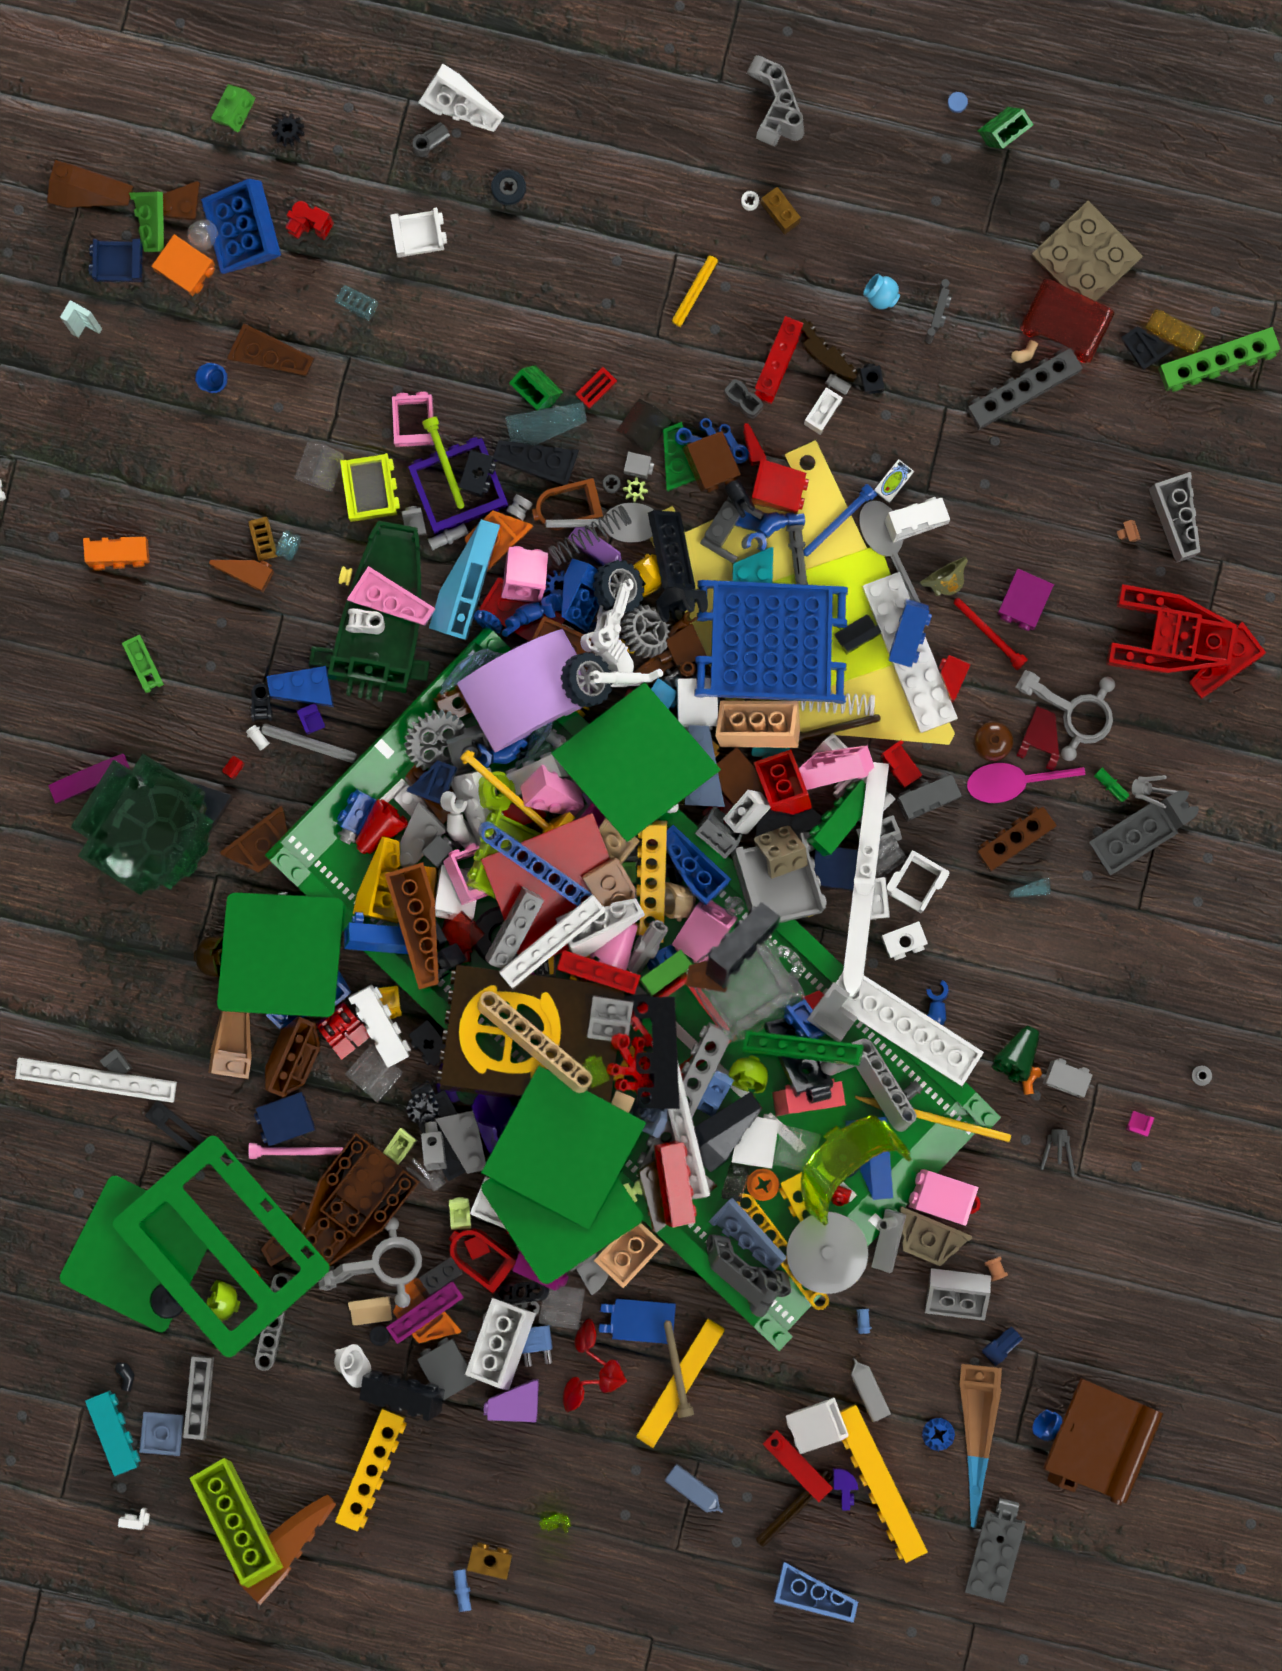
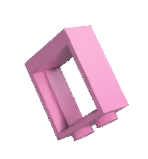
[392,392,434,447]
[443,843,489,905]

